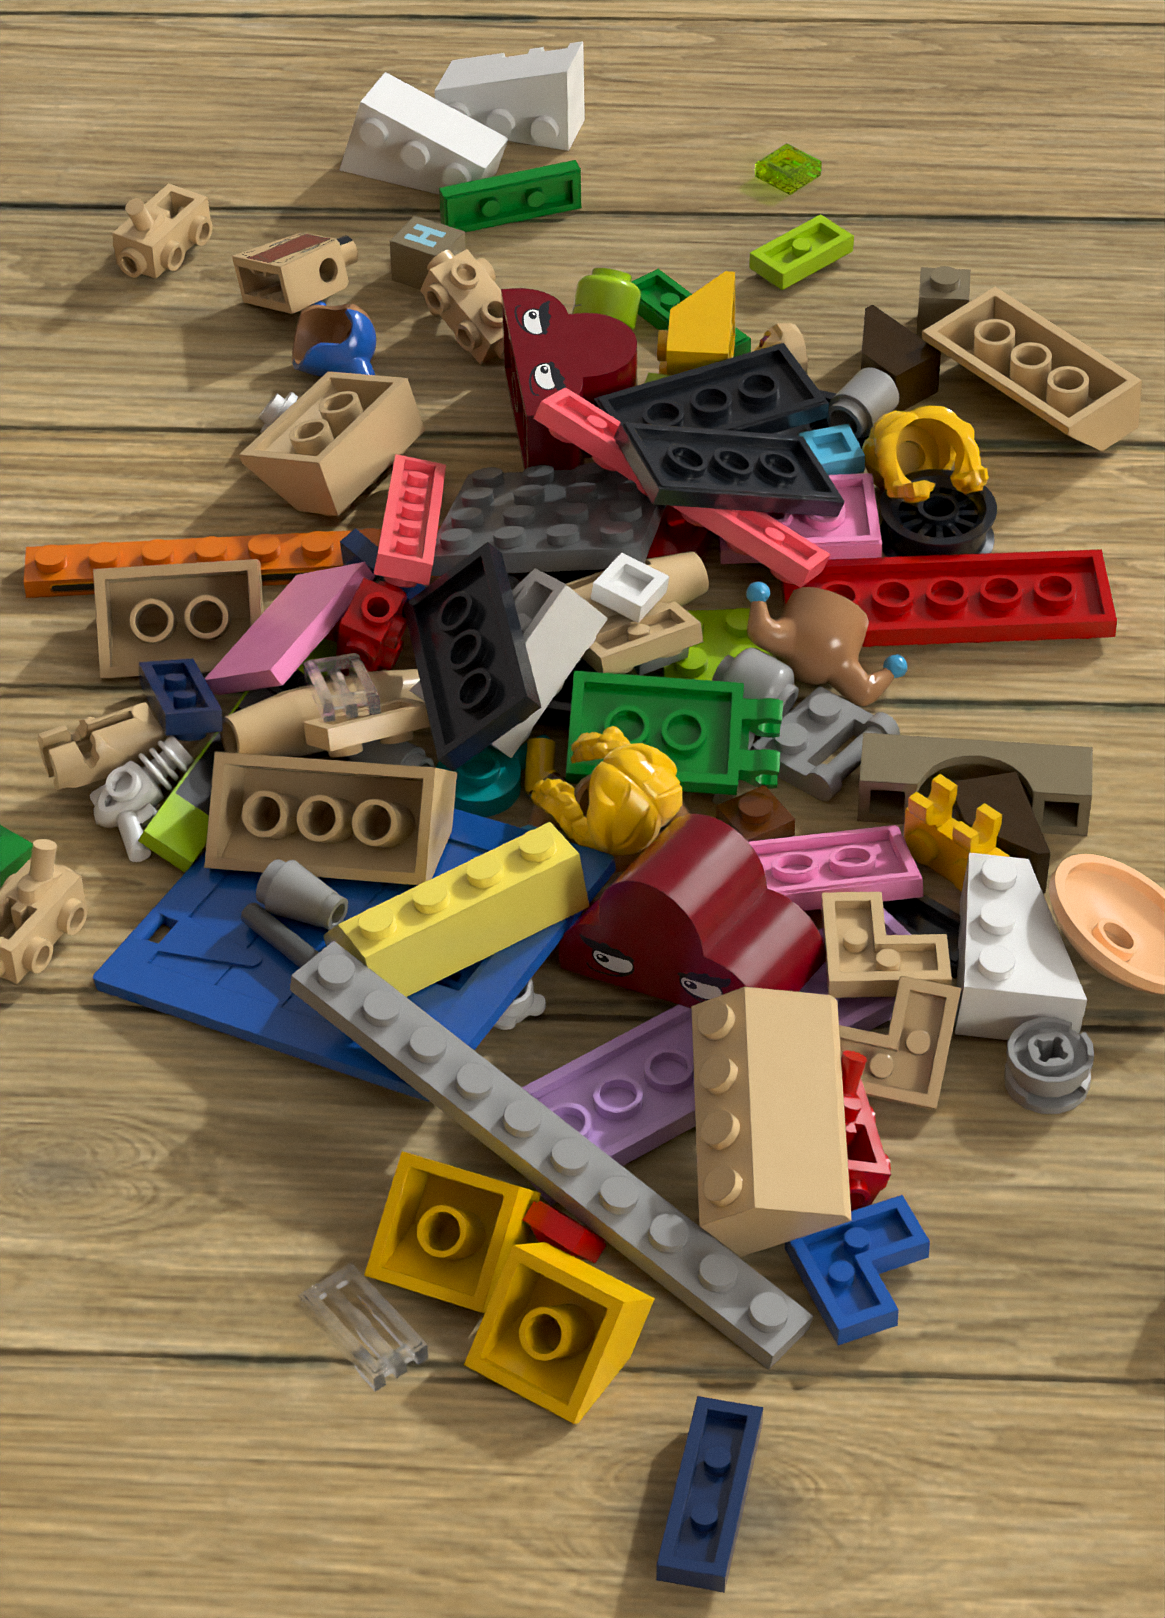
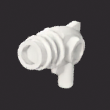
[90,735,195,862]

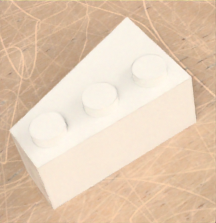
[435,41,585,151]
[339,72,509,194]
[409,568,608,758]
[955,853,1087,1040]

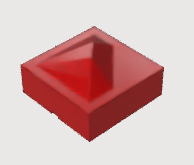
[523,1200,607,1263]

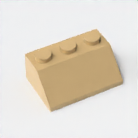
[239,372,425,517]
[93,559,264,679]

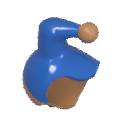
[292,301,377,377]

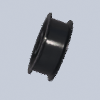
[880,469,997,557]

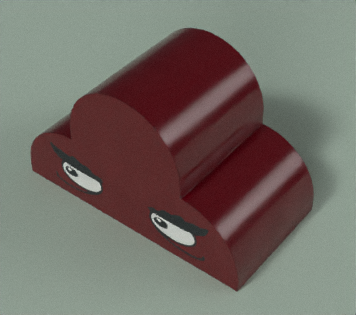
[501,288,638,470]
[558,814,825,1008]

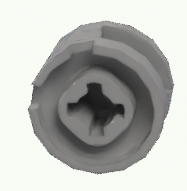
[1004,1017,1094,1114]

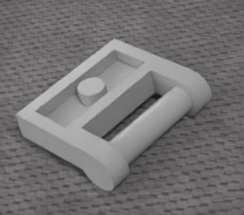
[751,686,900,801]

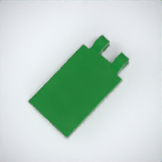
[565,671,783,795]

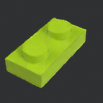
[749,214,854,290]

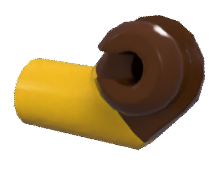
[524,738,572,796]

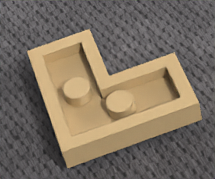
[821,892,952,998]
[839,975,961,1111]

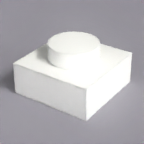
[591,553,669,623]

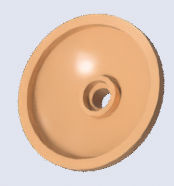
[1049,854,1165,995]

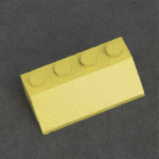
[323,822,590,997]

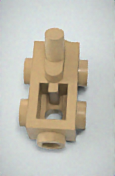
[112,183,213,279]
[420,249,504,365]
[0,839,88,984]

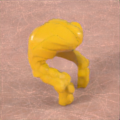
[862,405,989,503]
[530,726,682,857]

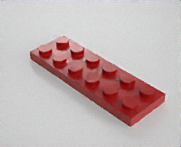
[780,549,1117,647]

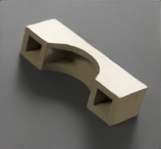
[857,733,1093,836]

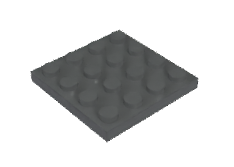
[431,462,667,576]

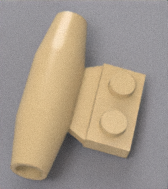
[566,552,709,674]
[220,669,430,758]

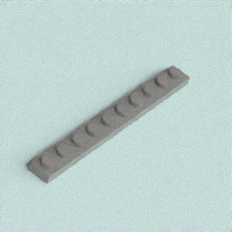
[290,941,813,1370]

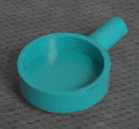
[436,734,550,817]

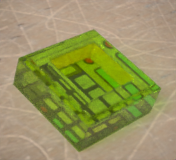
[755,143,822,195]

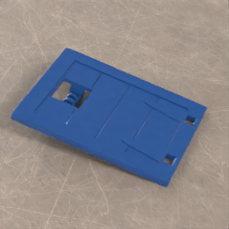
[93,809,616,1102]

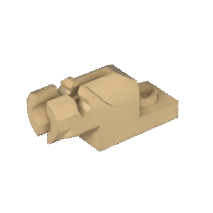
[37,702,213,790]

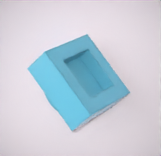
[798,424,865,475]

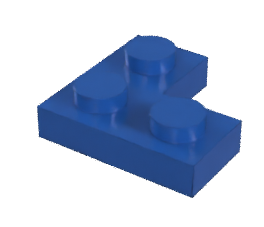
[785,1195,930,1345]

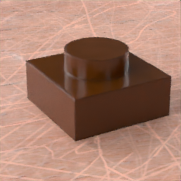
[716,785,795,842]

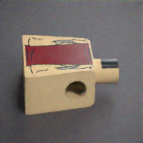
[232,233,358,314]

